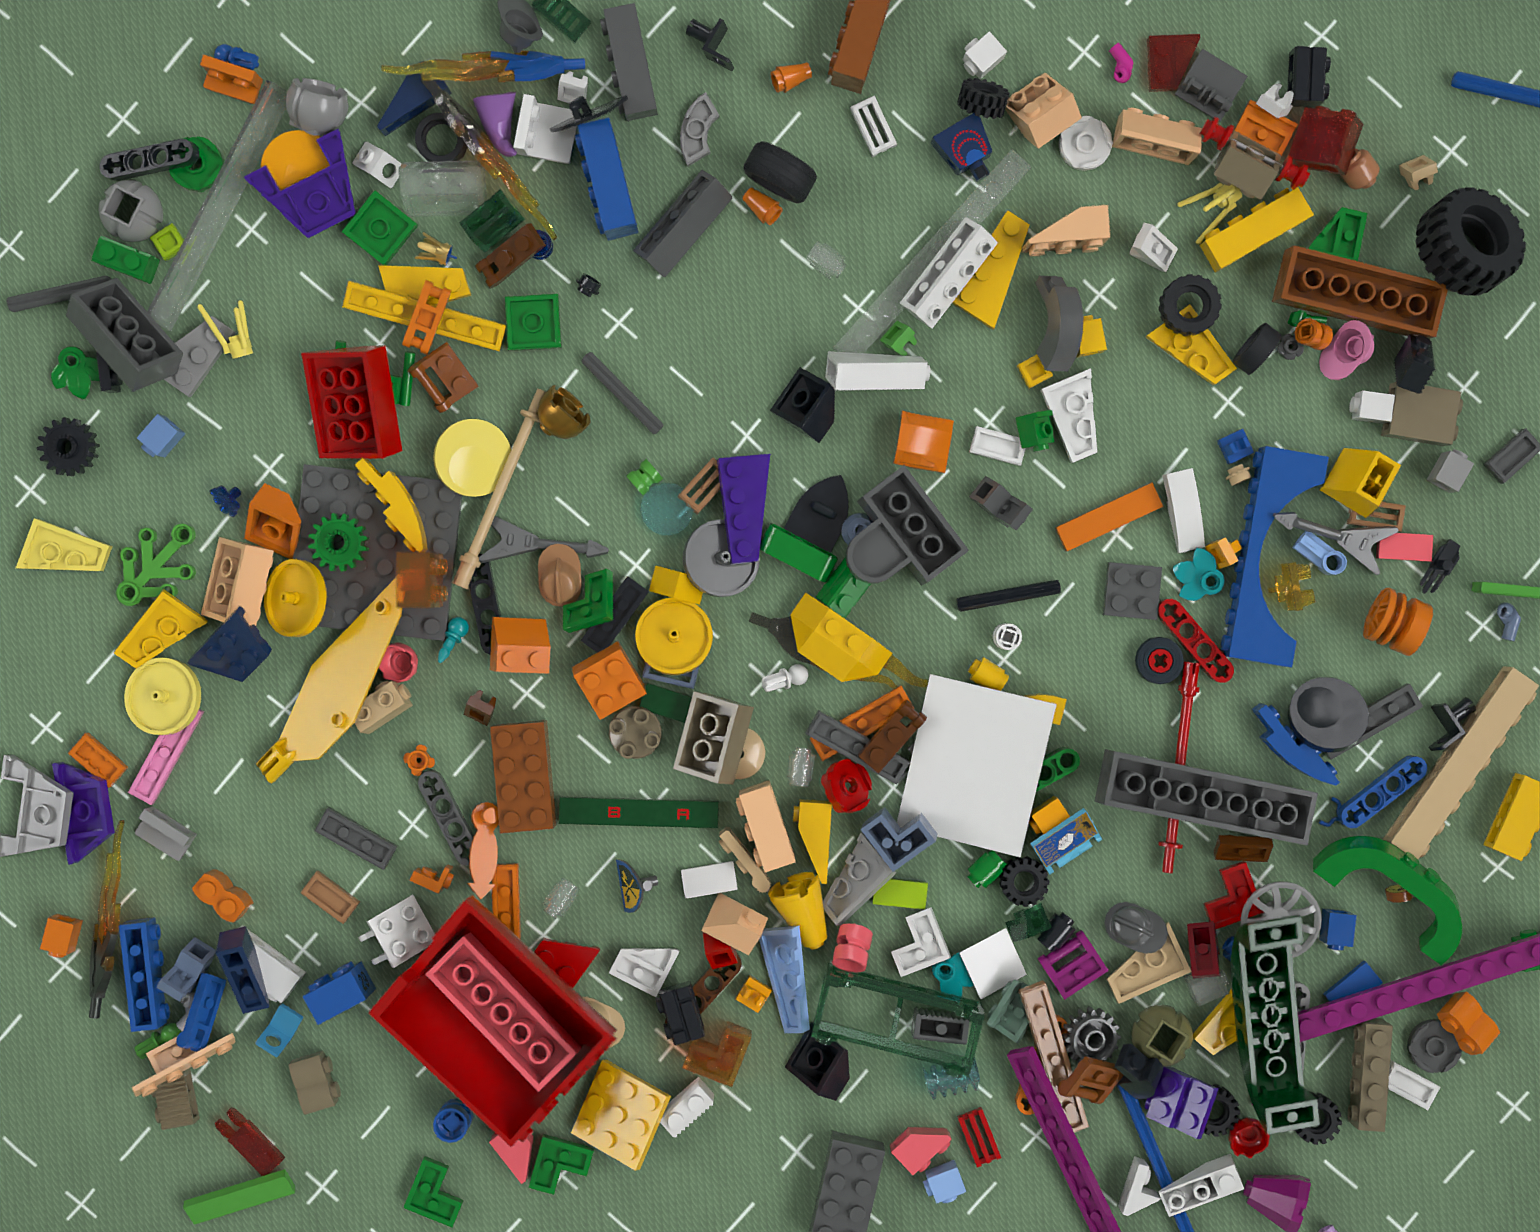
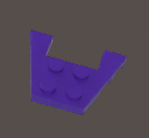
[244,128,356,238]

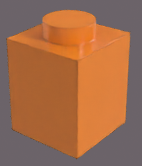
[40,914,83,958]

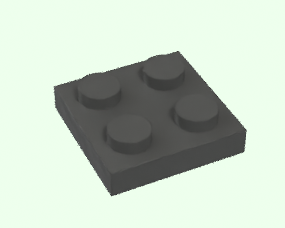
[1103,562,1162,620]

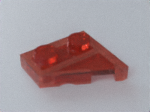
[1147,34,1200,92]

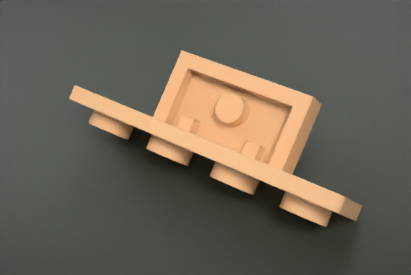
[132,1033,235,1097]

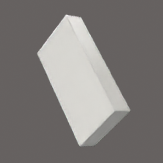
[969,426,1026,466]
[1388,1060,1440,1110]

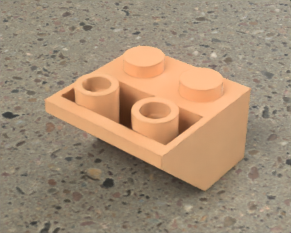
[1005,73,1082,149]

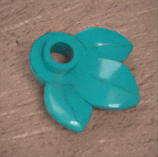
[1173,548,1225,601]
[932,952,974,1001]

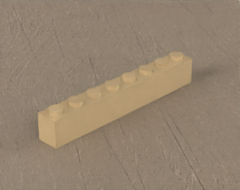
[1383,666,1539,859]

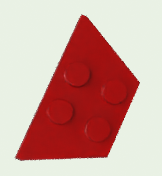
[534,938,601,988]

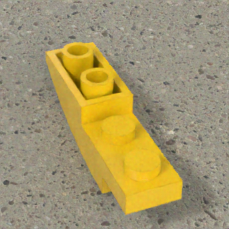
[355,458,428,553]

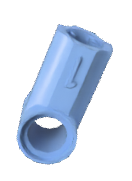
[1292,531,1347,575]

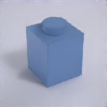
[137,414,186,457]

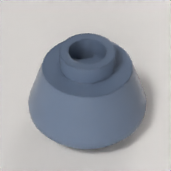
[842,513,873,545]

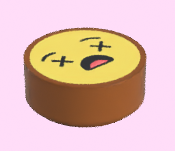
[1385,885,1414,903]

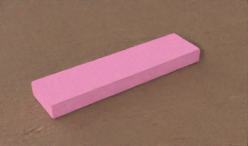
[128,709,204,805]

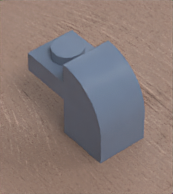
[157,937,216,1002]

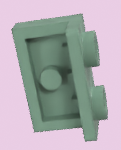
[987,979,1029,1043]

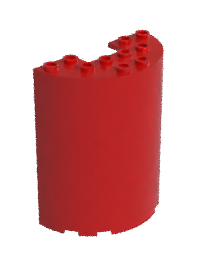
[368,895,617,1147]

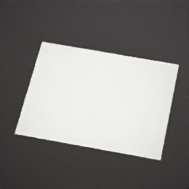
[897,674,1057,857]

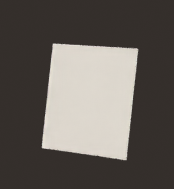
[960,928,1027,999]

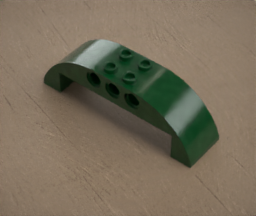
[1231,915,1319,1134]

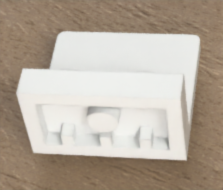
[514,94,577,164]

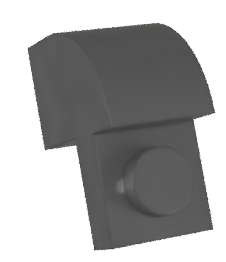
[969,476,1033,530]

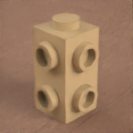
[355,681,413,734]

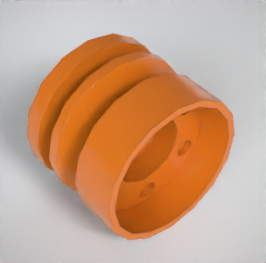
[1363,588,1433,656]

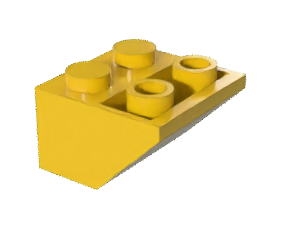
[1320,448,1401,518]

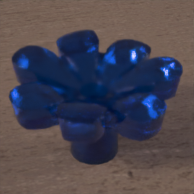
[209,485,242,517]

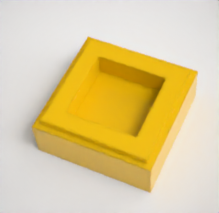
[1016,354,1053,389]

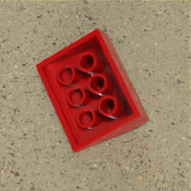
[301,345,403,459]

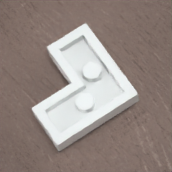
[891,907,951,977]

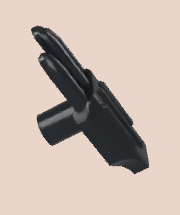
[1420,539,1460,594]

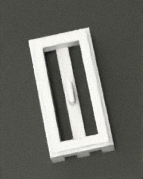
[850,96,897,157]

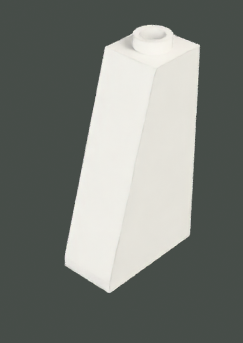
[825,351,930,390]

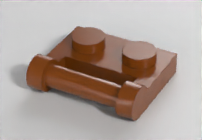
[408,342,479,413]
[1058,1056,1124,1104]

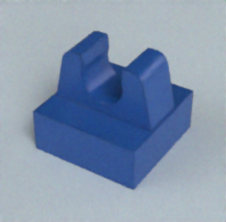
[1217,429,1254,464]

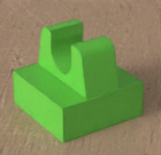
[880,321,917,356]

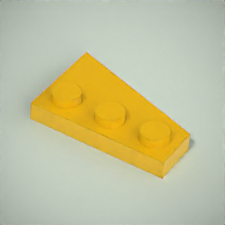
[378,265,471,305]
[1145,304,1237,385]

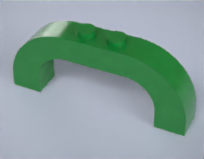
[1313,836,1462,966]

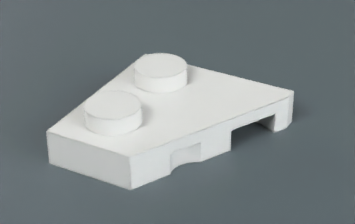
[609,948,680,997]

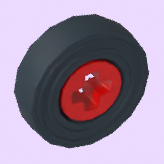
[1135,637,1184,685]

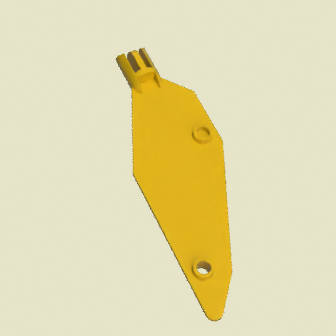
[256,574,408,783]

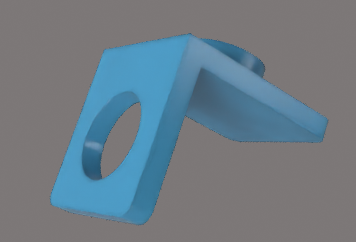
[255,1004,303,1057]

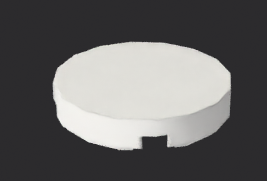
[1058,116,1113,171]

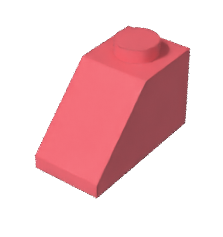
[489,1126,534,1184]

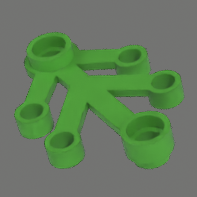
[116,524,196,606]

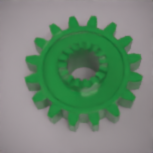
[308,513,370,572]

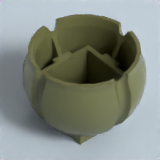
[1131,1005,1193,1066]

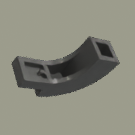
[1035,275,1083,372]

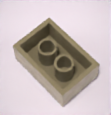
[673,691,754,785]

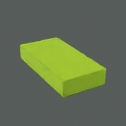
[872,878,928,909]

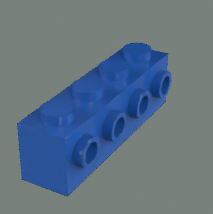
[119,917,170,1032]

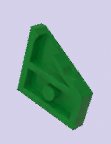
[1307,207,1368,261]

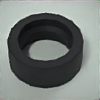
[415,113,468,167]
[1233,322,1282,375]

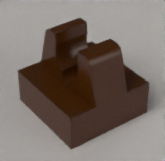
[463,690,496,726]

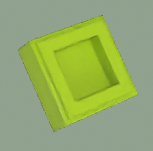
[150,223,189,261]

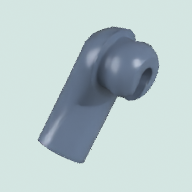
[1497,603,1521,642]

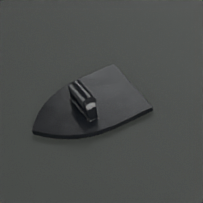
[549,95,628,132]
[784,475,849,553]

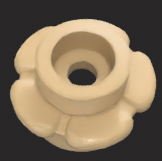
[1226,464,1251,486]

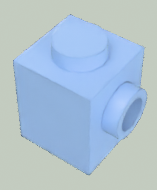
[923,1160,966,1203]

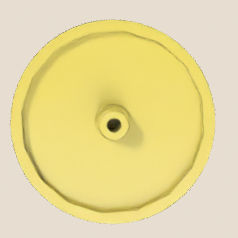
[433,419,511,497]
[124,658,201,735]

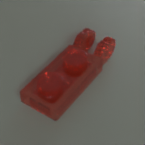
[214,1107,285,1176]

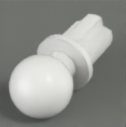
[762,664,808,692]

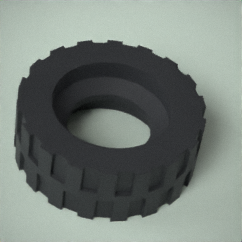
[1158,274,1222,336]

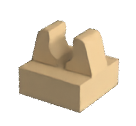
[1399,155,1438,190]

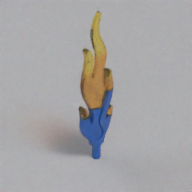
[381,51,585,82]

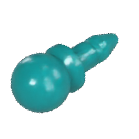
[438,617,469,663]

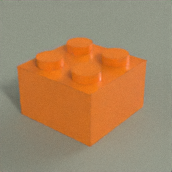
[572,641,647,720]

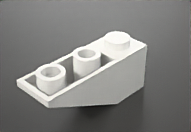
[1158,1154,1244,1217]

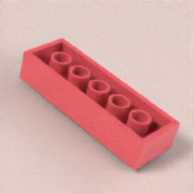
[426,932,582,1092]

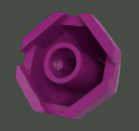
[1243,1175,1311,1232]

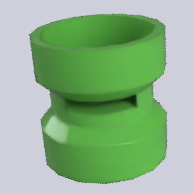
[626,459,663,496]

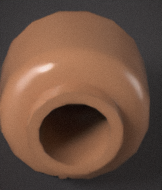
[1338,149,1380,189]

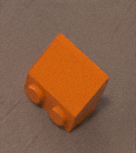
[490,617,551,674]

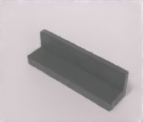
[633,170,733,277]

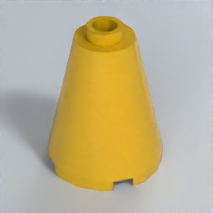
[768,872,827,950]

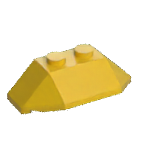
[790,592,893,682]

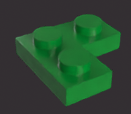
[563,568,613,633]
[528,1134,595,1195]
[403,1156,464,1228]

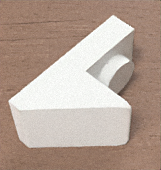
[1130,223,1178,272]
[1118,1156,1161,1216]

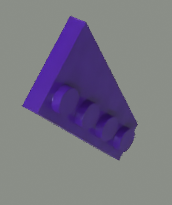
[717,454,771,565]

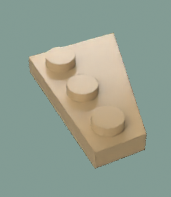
[1106,922,1191,1004]

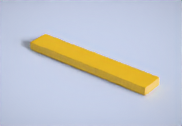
[342,281,506,351]

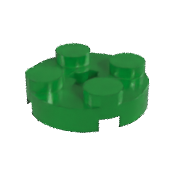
[169,136,225,192]

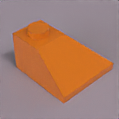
[244,483,302,559]

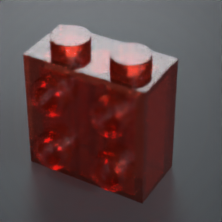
[1288,106,1364,175]

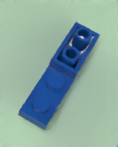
[1251,703,1340,786]

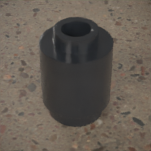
[1037,912,1076,952]

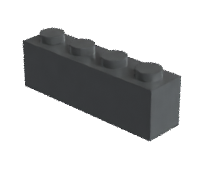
[600,3,658,121]

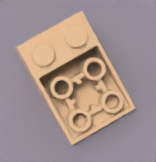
[1021,205,1110,256]

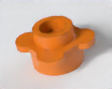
[403,744,435,776]

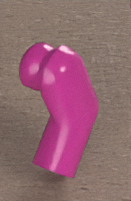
[1109,43,1134,83]

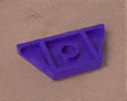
[52,762,115,865]

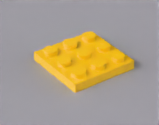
[571,1060,671,1171]

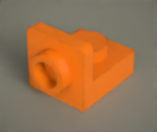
[409,864,454,894]

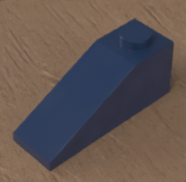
[377,60,452,136]
[216,926,270,1014]

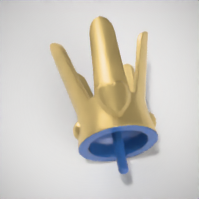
[415,232,457,265]

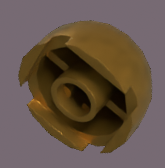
[537,385,591,439]

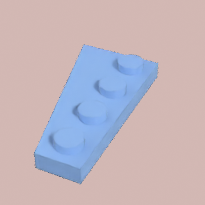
[759,926,810,1033]

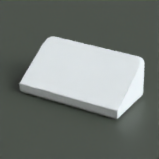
[681,861,738,898]

